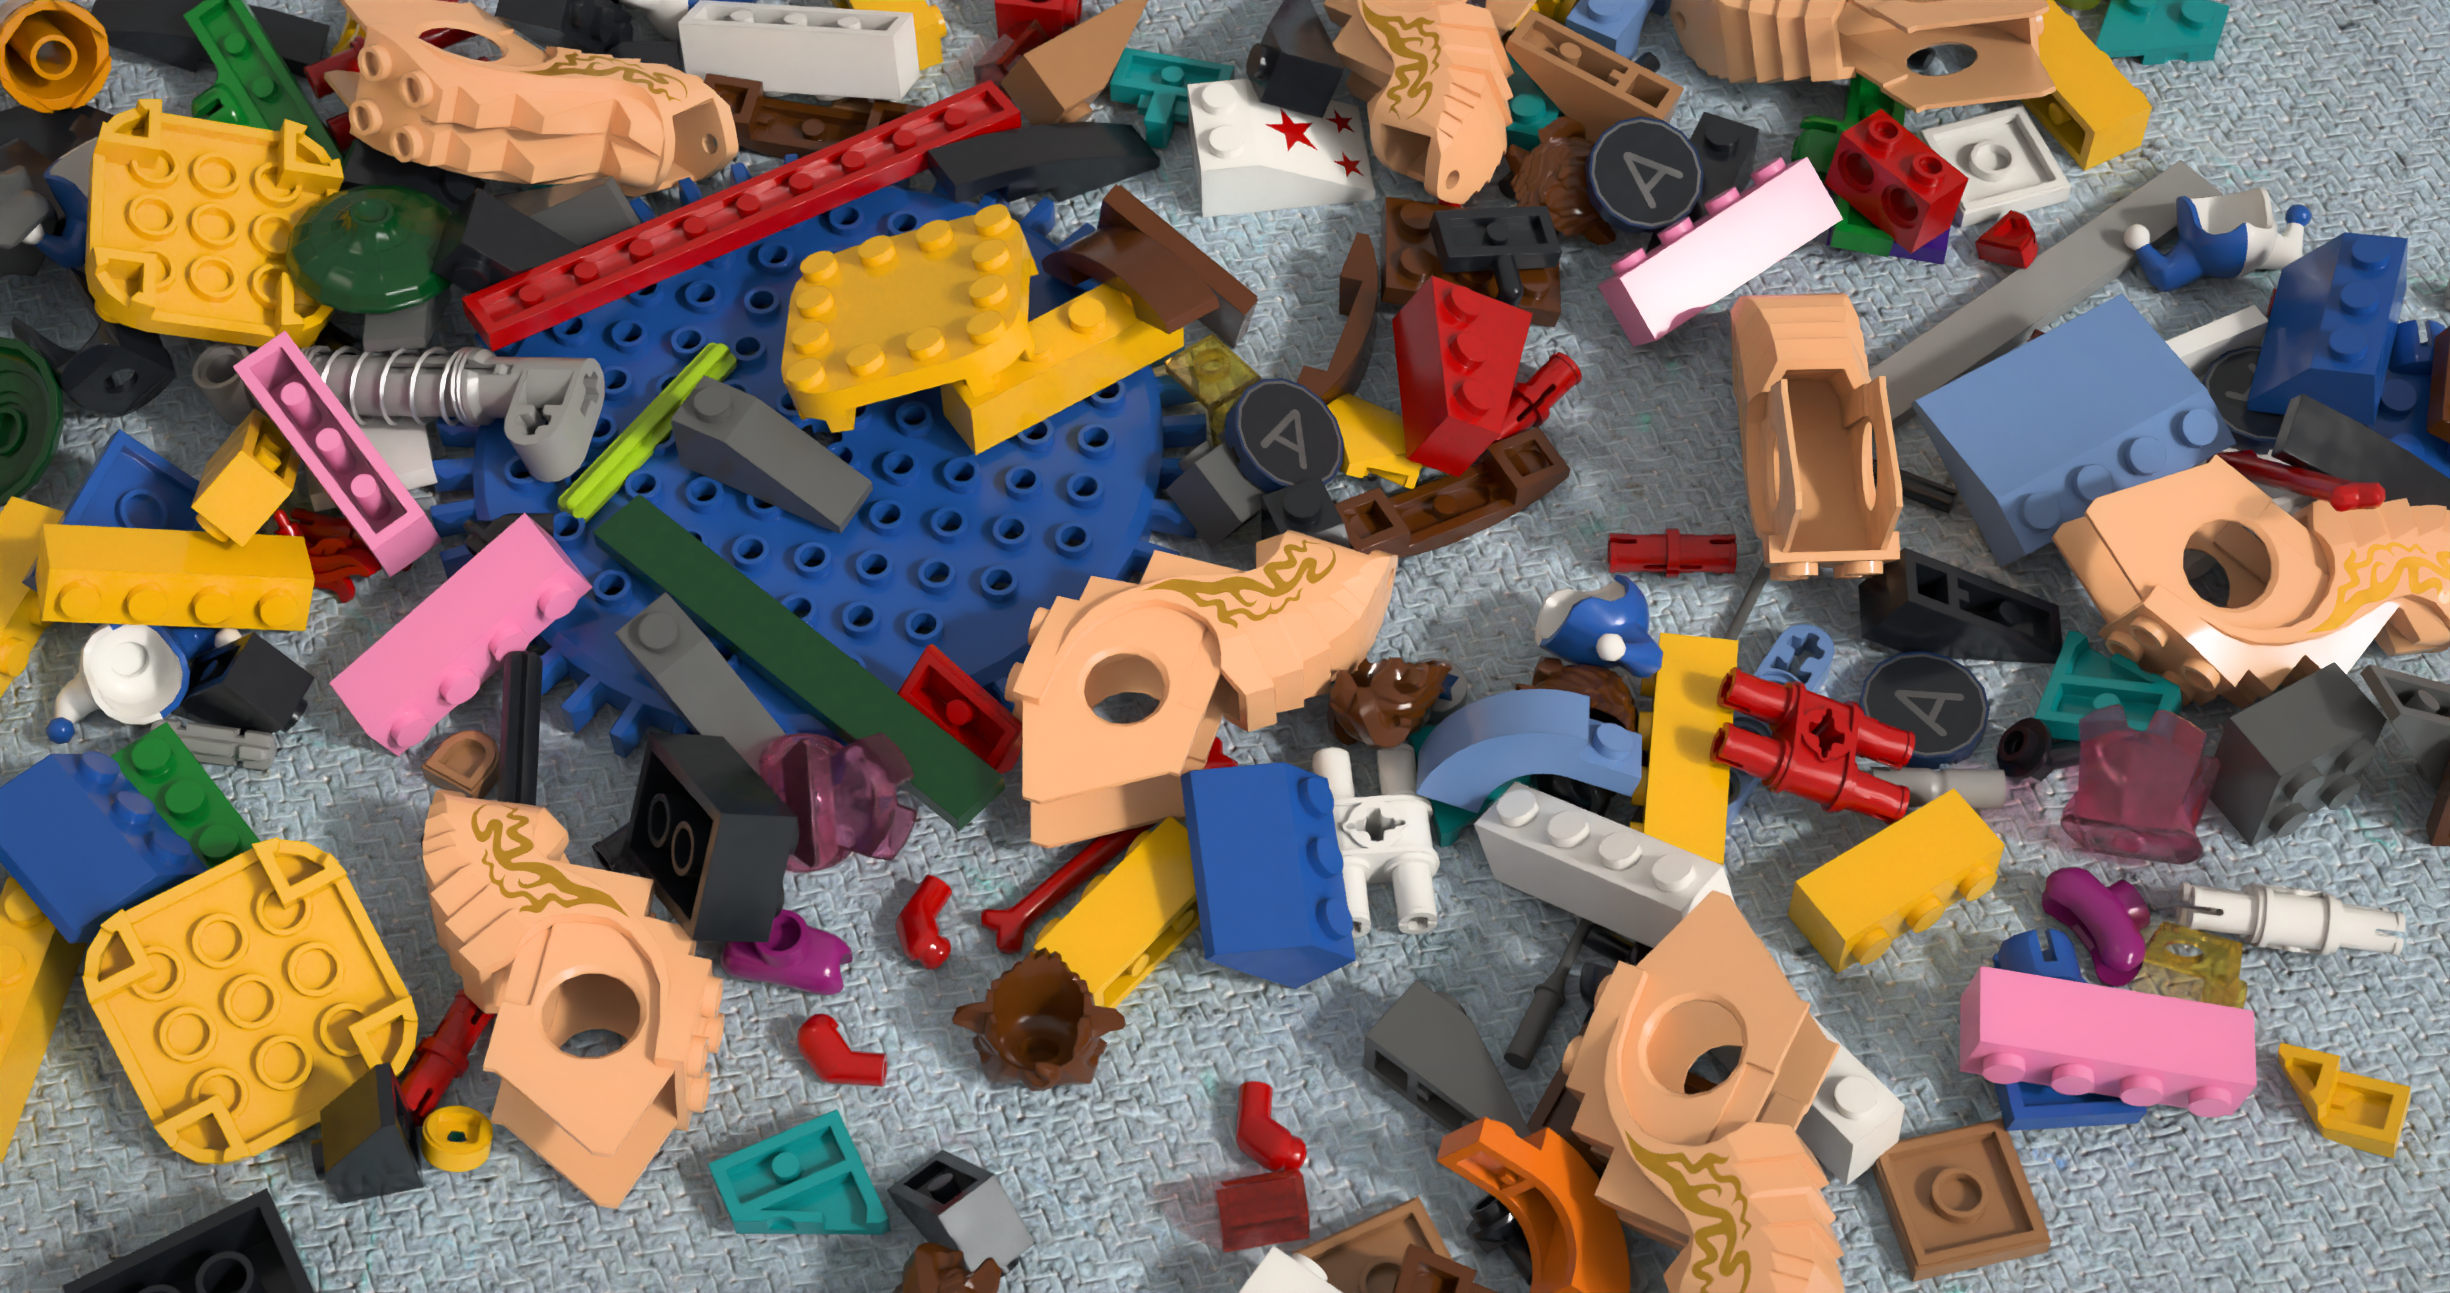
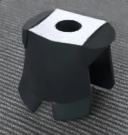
[12,267,176,416]

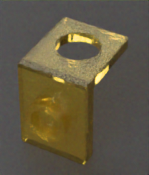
[1165,334,1261,450]
[2143,921,2247,1009]

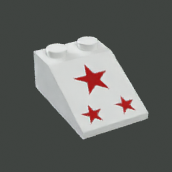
[1187,79,1375,218]

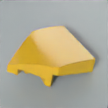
[1327,393,1430,489]

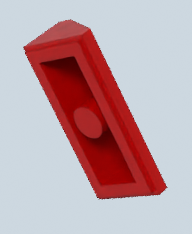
[897,644,1023,774]

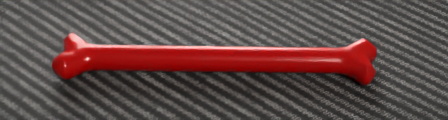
[2206,449,2386,512]
[980,736,1238,954]

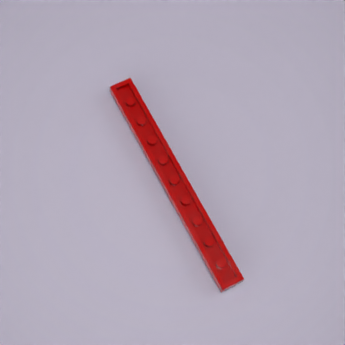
[461,80,1021,352]

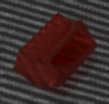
[973,19,1050,100]
[1212,1168,1310,1253]

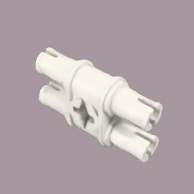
[1312,743,1440,939]
[2175,882,2406,956]

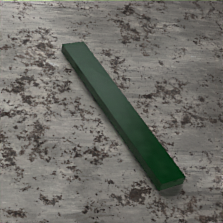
[593,494,1005,831]

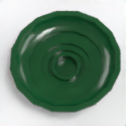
[285,185,452,313]
[0,337,64,507]

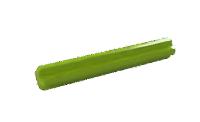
[557,342,737,523]

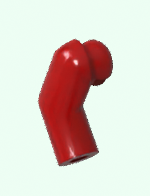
[797,1013,888,1087]

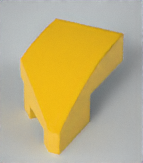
[2278,1043,2411,1159]

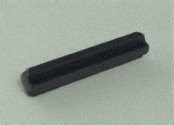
[497,651,543,806]

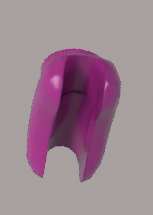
[2041,867,2150,987]
[720,909,853,996]

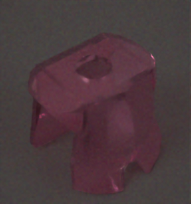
[2060,704,2221,865]
[758,733,917,873]

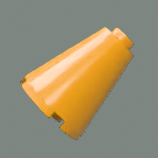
[0,0,111,113]

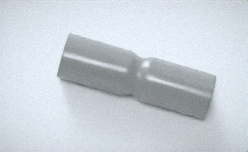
[1869,767,2006,809]

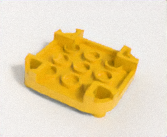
[85,99,344,348]
[781,204,1039,433]
[82,837,418,1166]

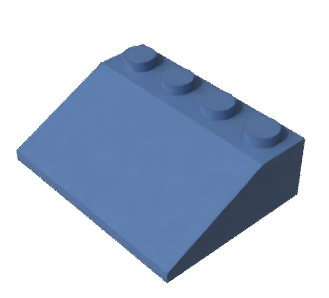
[1911,293,2237,568]

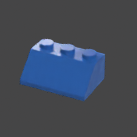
[2247,232,2408,425]
[0,751,208,943]
[1180,762,1356,989]

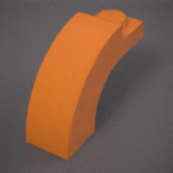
[1436,1116,1631,1293]

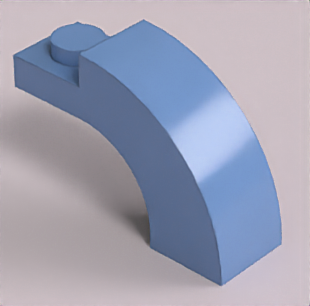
[1415,689,1642,813]

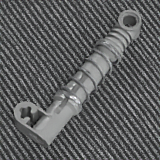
[192,342,605,482]

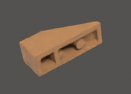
[1001,0,1148,125]
[1505,9,1684,143]

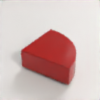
[1975,210,2038,270]

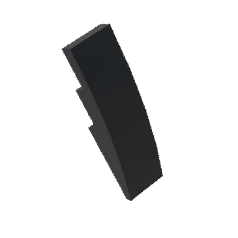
[91,0,331,78]
[928,122,1160,204]
[2271,394,2450,510]

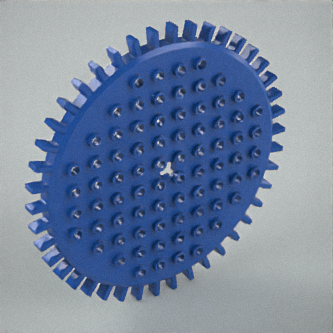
[430,154,1207,791]

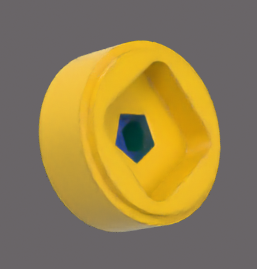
[420,1105,493,1172]

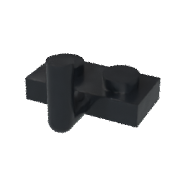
[1429,206,1562,308]

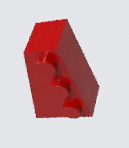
[1392,276,1533,477]

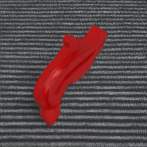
[273,509,382,603]

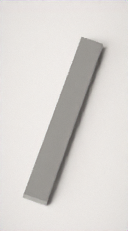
[1869,160,2223,433]

